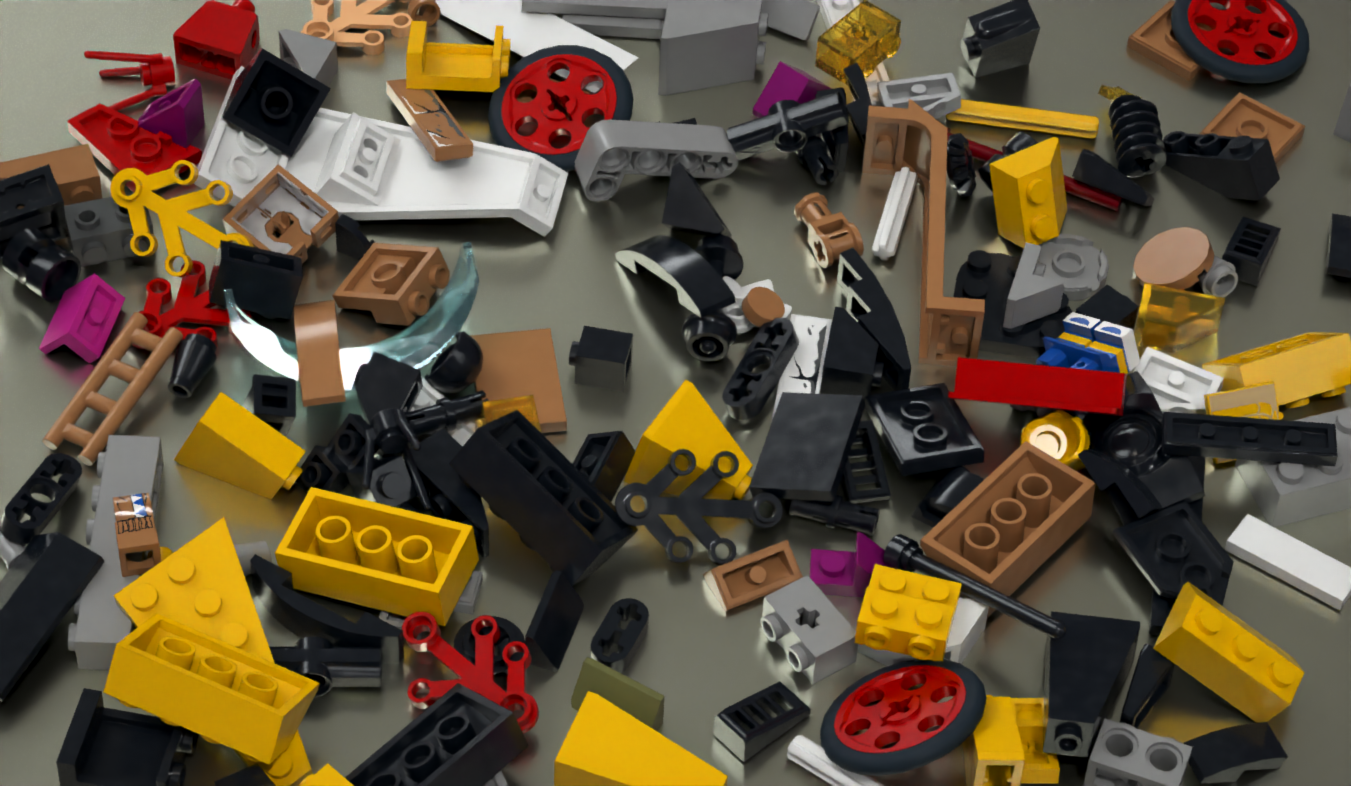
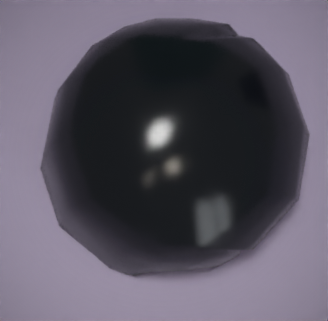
[425,331,483,394]

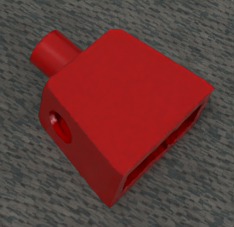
[173,0,260,80]

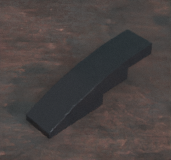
[837,248,911,391]

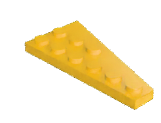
[113,517,313,786]

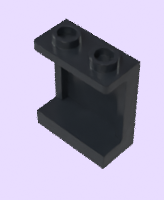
[56,688,199,786]

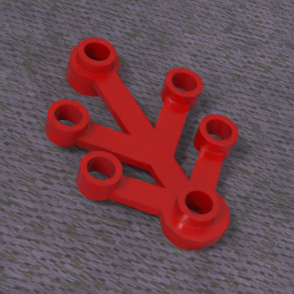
[130,260,252,349]
[402,612,539,734]

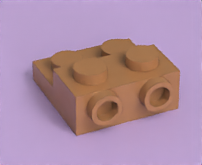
[332,243,450,326]

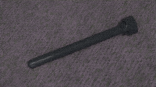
[884,534,1067,639]

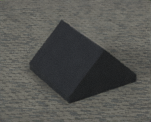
[222,48,331,157]
[662,162,732,237]

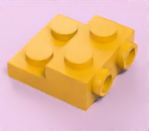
[854,564,962,661]

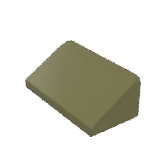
[571,657,665,731]

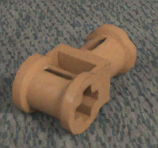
[794,192,864,268]

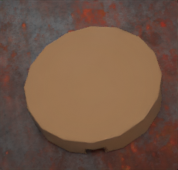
[1133,227,1215,295]

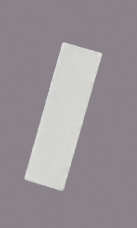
[435,0,639,93]

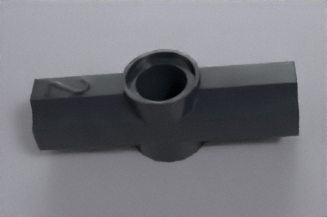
[726,91,850,161]
[269,636,382,697]

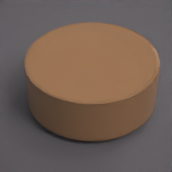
[742,287,785,327]

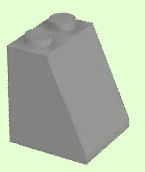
[658,0,769,96]

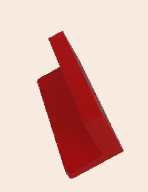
[948,357,1127,416]

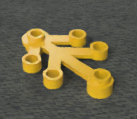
[110,160,254,277]

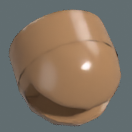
[408,0,440,27]

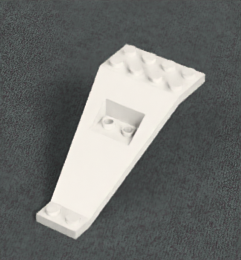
[193,66,568,237]

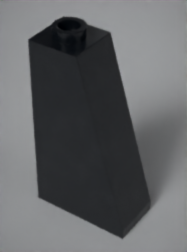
[1043,611,1140,758]

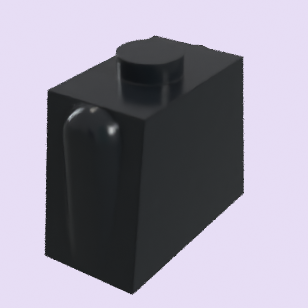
[960,0,1040,78]

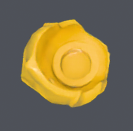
[1020,410,1090,471]

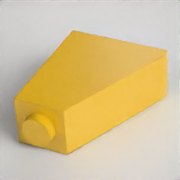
[174,392,306,500]
[962,695,1025,786]

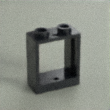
[0,164,67,260]

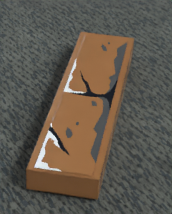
[386,79,473,162]

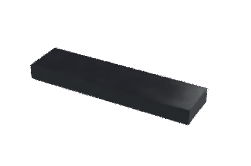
[1162,412,1338,466]

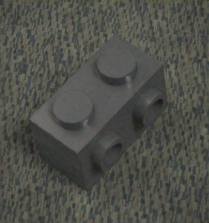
[64,192,154,267]

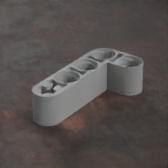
[574,120,739,202]

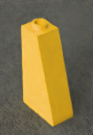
[554,691,728,786]

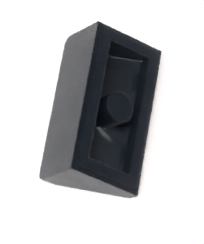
[572,431,635,502]
[525,570,584,671]

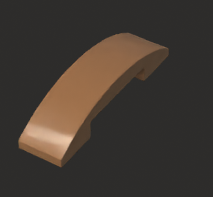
[293,300,346,407]

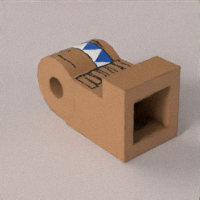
[113,492,161,577]

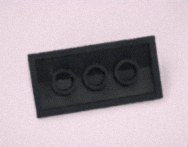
[0,532,105,702]

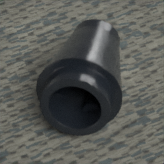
[168,333,217,398]

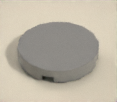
[1039,234,1109,301]

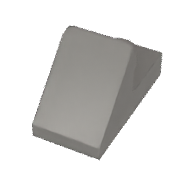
[1003,242,1064,329]

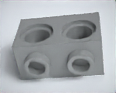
[1083,718,1193,786]

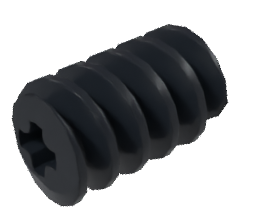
[1108,95,1167,178]

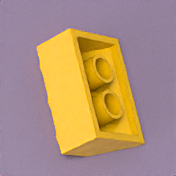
[1202,332,1351,408]
[1153,582,1305,723]

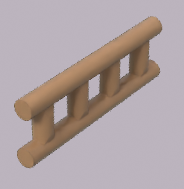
[42,312,183,466]

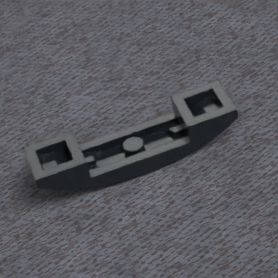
[615,235,736,318]
[250,554,404,664]

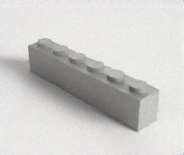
[68,435,164,670]

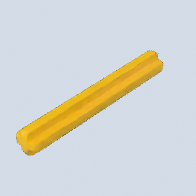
[946,99,1099,139]

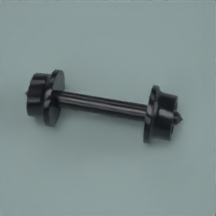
[682,234,744,361]

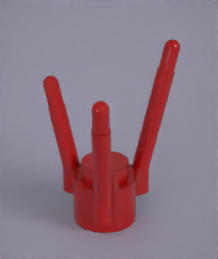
[84,51,175,111]

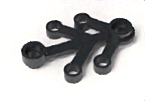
[615,449,783,565]

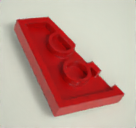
[67,103,202,192]

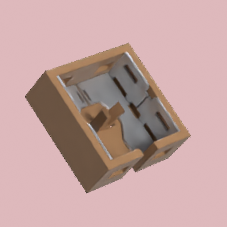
[222,164,339,264]

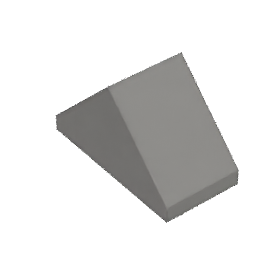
[279,29,338,87]

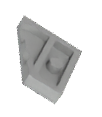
[877,73,961,119]

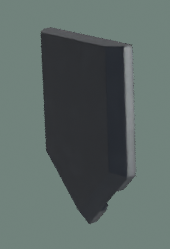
[1112,501,1234,606]

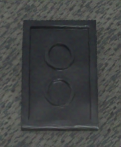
[865,383,984,476]
[749,392,866,501]

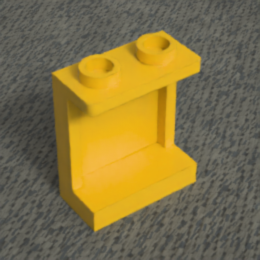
[406,21,511,92]

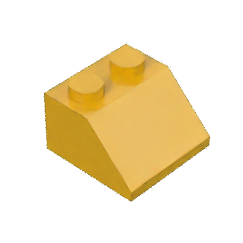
[989,136,1067,249]

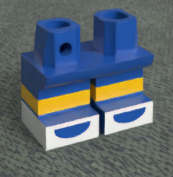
[1036,312,1140,374]

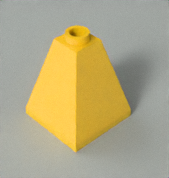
[623,380,753,500]

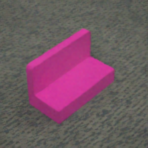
[39,273,125,363]

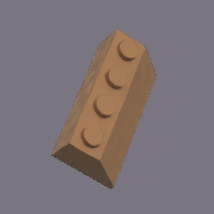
[920,441,1096,618]

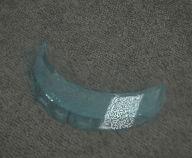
[223,242,480,391]

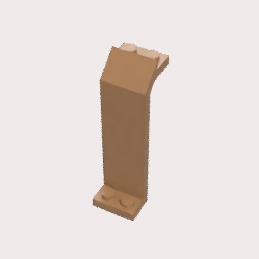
[862,98,985,366]

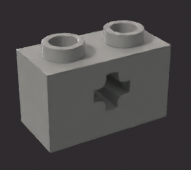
[760,575,858,685]

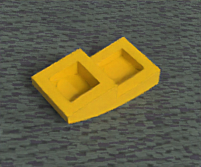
[1011,698,1060,784]

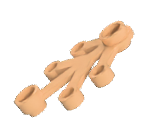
[300,0,413,56]

